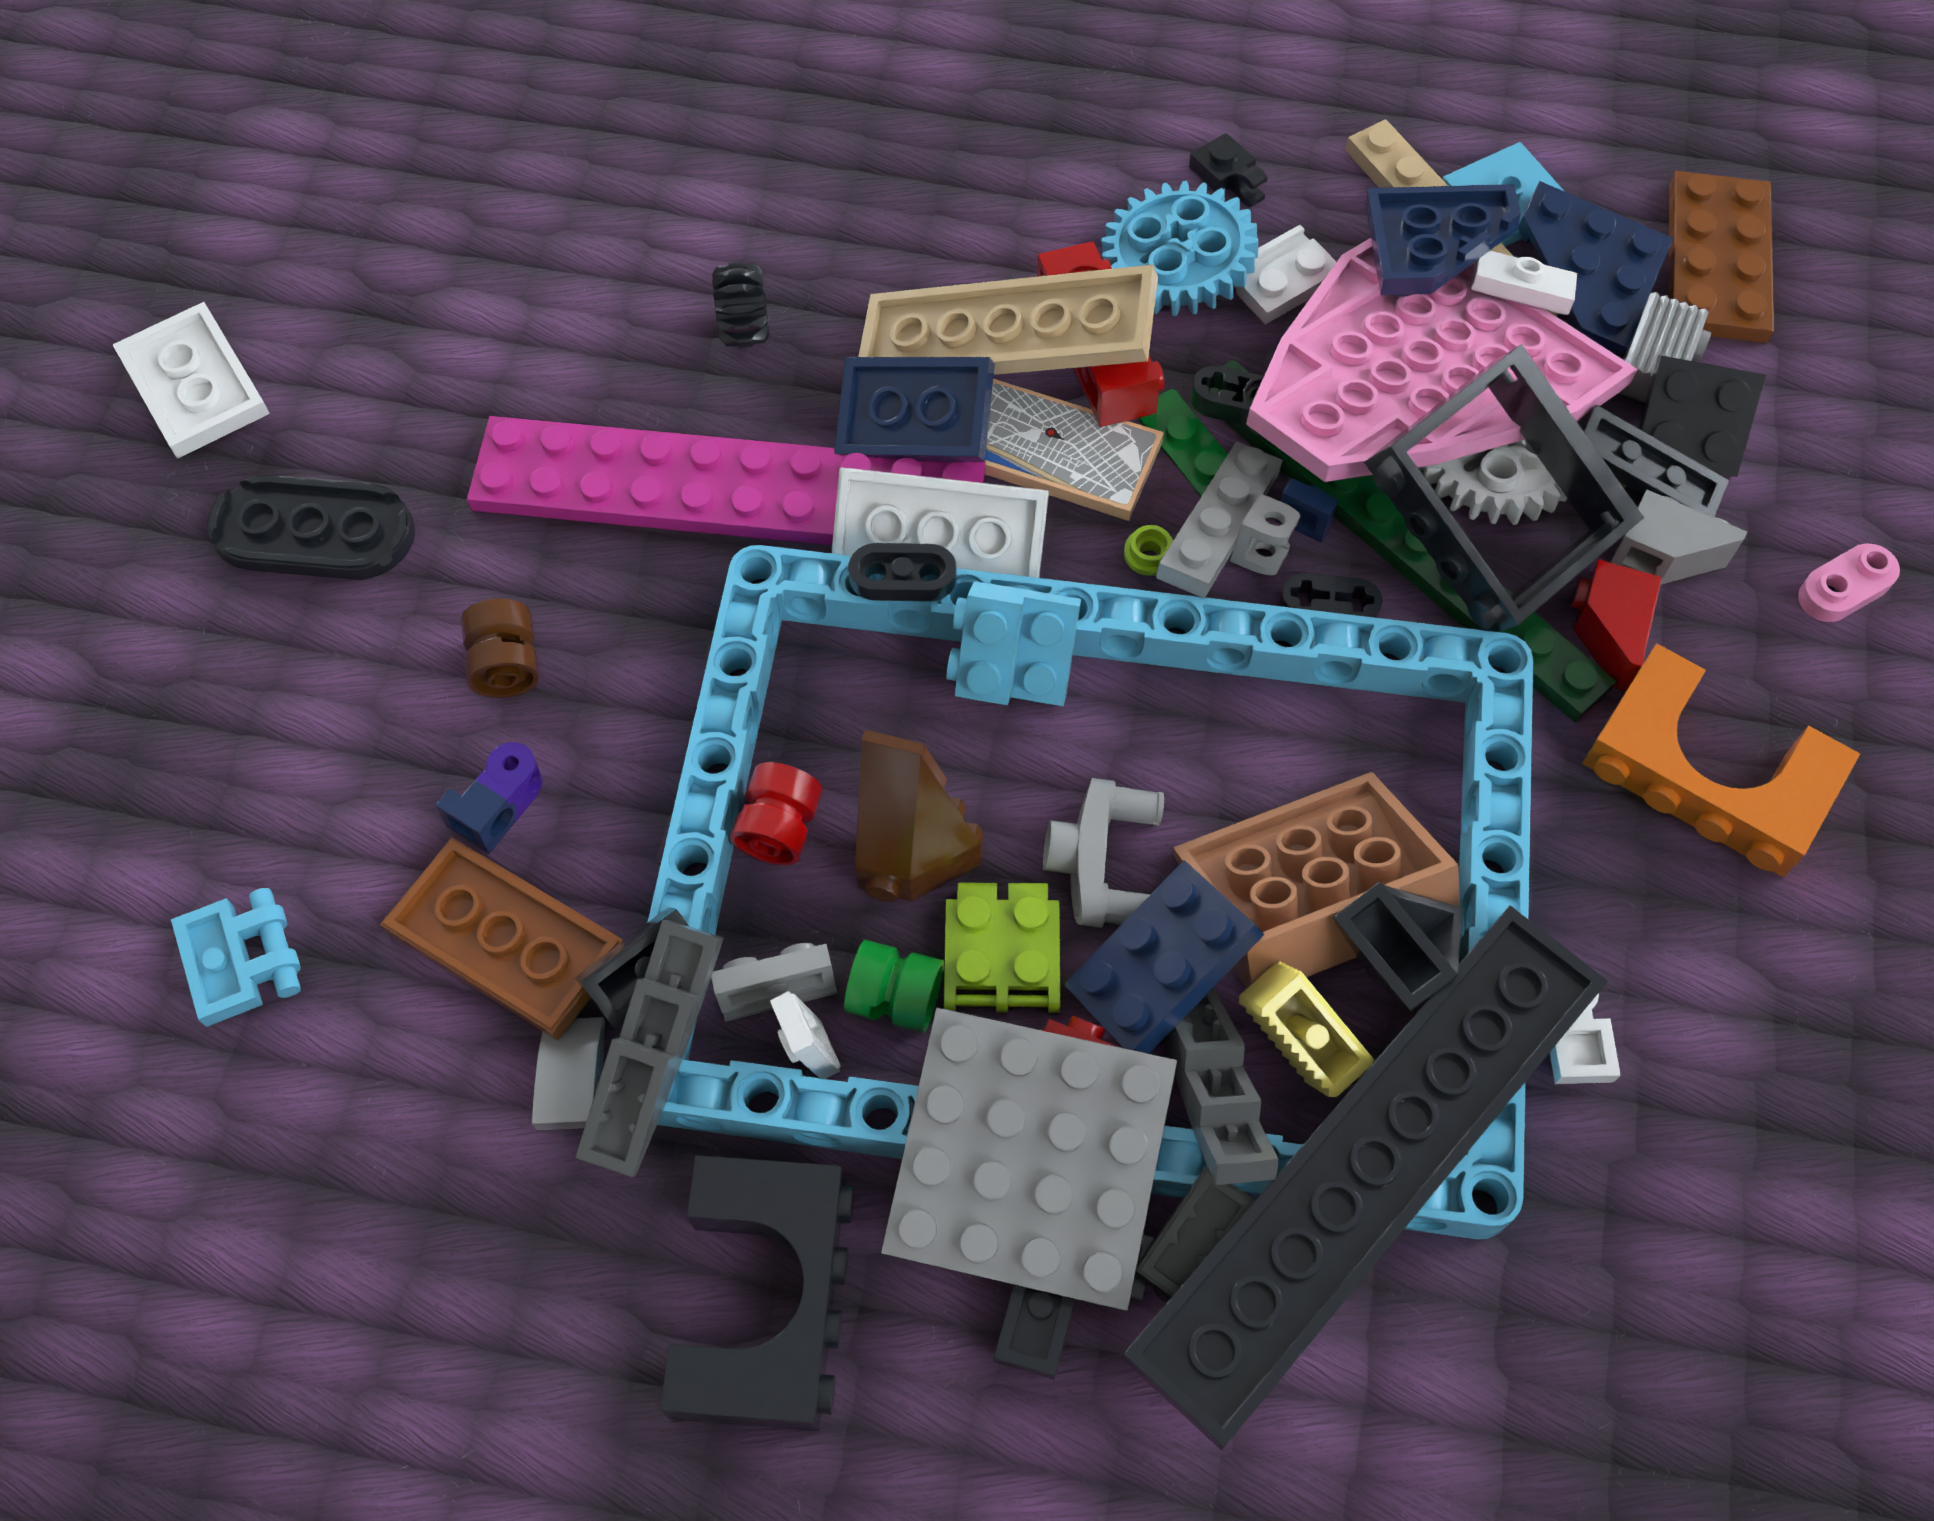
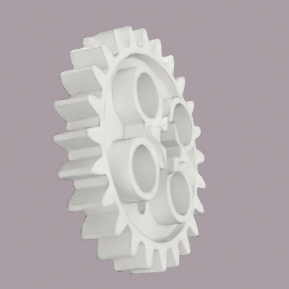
[1418,440,1567,525]

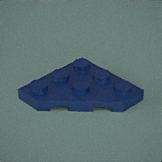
[1518,181,1673,358]
[1365,184,1521,296]

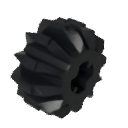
[712,262,769,348]

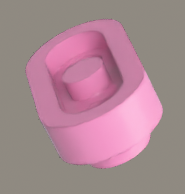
[1798,543,1900,622]

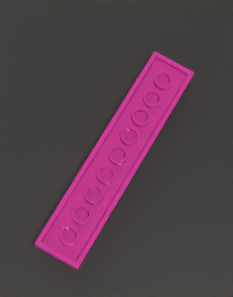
[467,416,986,545]

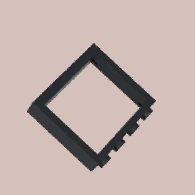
[1364,344,1644,632]

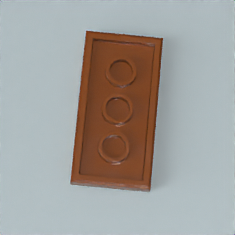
[380,838,624,1041]

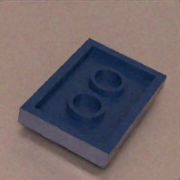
[834,357,995,462]
[1064,860,1265,1054]

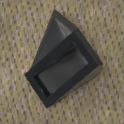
[1333,881,1463,1012]

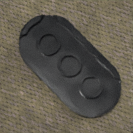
[207,475,415,579]

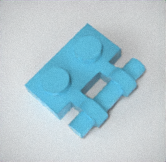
[171,888,301,1027]

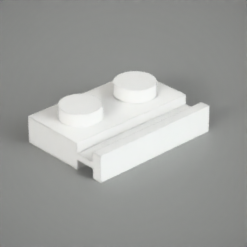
[1233,225,1336,325]

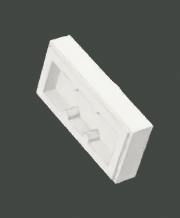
[1471,251,1577,315]
[770,991,841,1079]

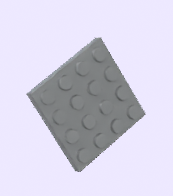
[881,1008,1177,1311]

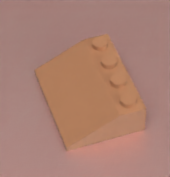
[1173,772,1460,989]

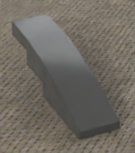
[575,920,724,1177]
[1165,987,1278,1185]

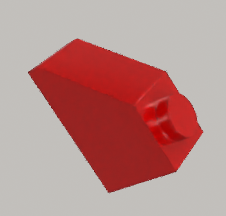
[1570,559,1662,691]

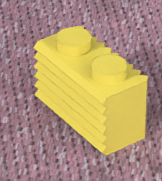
[1239,961,1374,1097]

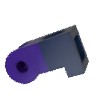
[435,742,543,854]

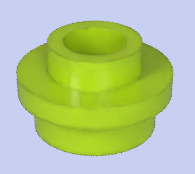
[1124,525,1174,576]

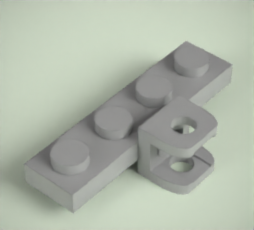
[1156,441,1300,599]

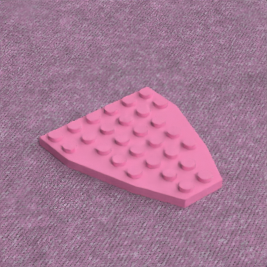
[1246,238,1637,482]

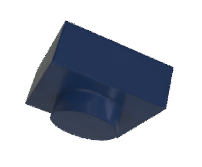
[1276,478,1339,543]

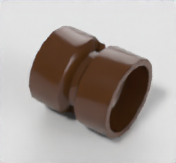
[461,598,539,698]

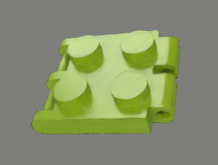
[944,883,1060,1013]

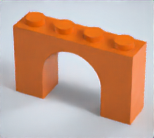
[1582,643,1860,878]

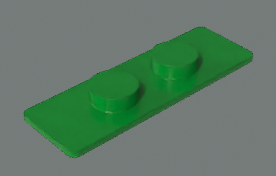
[1138,389,1228,497]

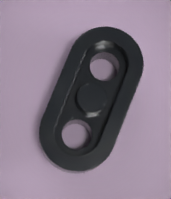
[848,543,957,601]

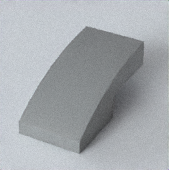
[532,1017,605,1130]

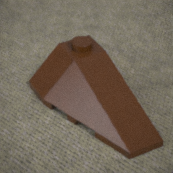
[855,730,984,902]

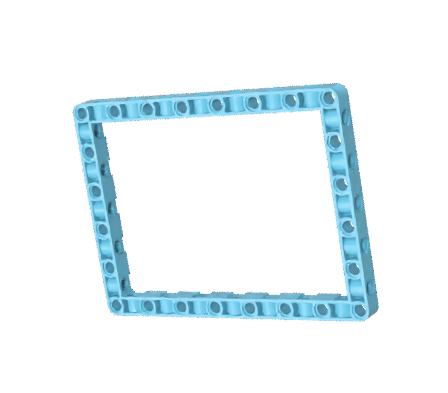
[647,545,1533,1239]

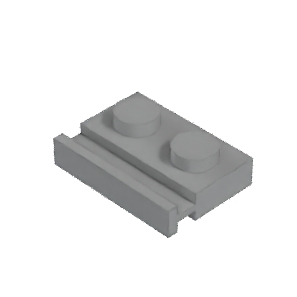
[711,943,837,1022]

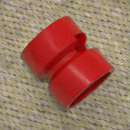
[730,762,823,866]

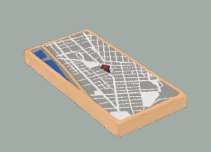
[985,379,1164,521]

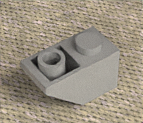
[1610,490,1747,585]

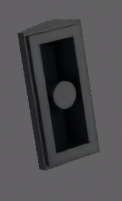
[575,907,690,1029]

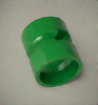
[844,940,944,1034]

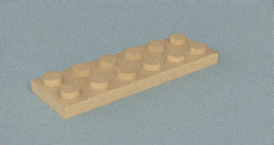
[858,265,1158,375]

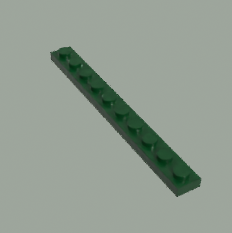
[1209,359,1617,723]

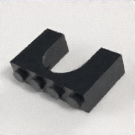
[660,1155,855,1431]

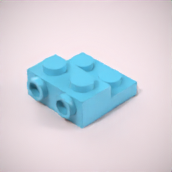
[946,581,1081,707]

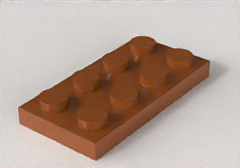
[1668,171,1774,343]

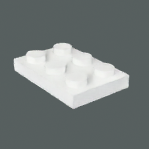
[113,302,270,459]

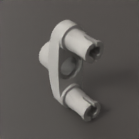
[1043,778,1164,928]

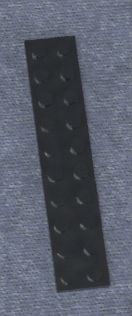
[1122,905,1608,1451]

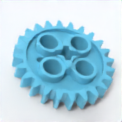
[1101,181,1258,316]

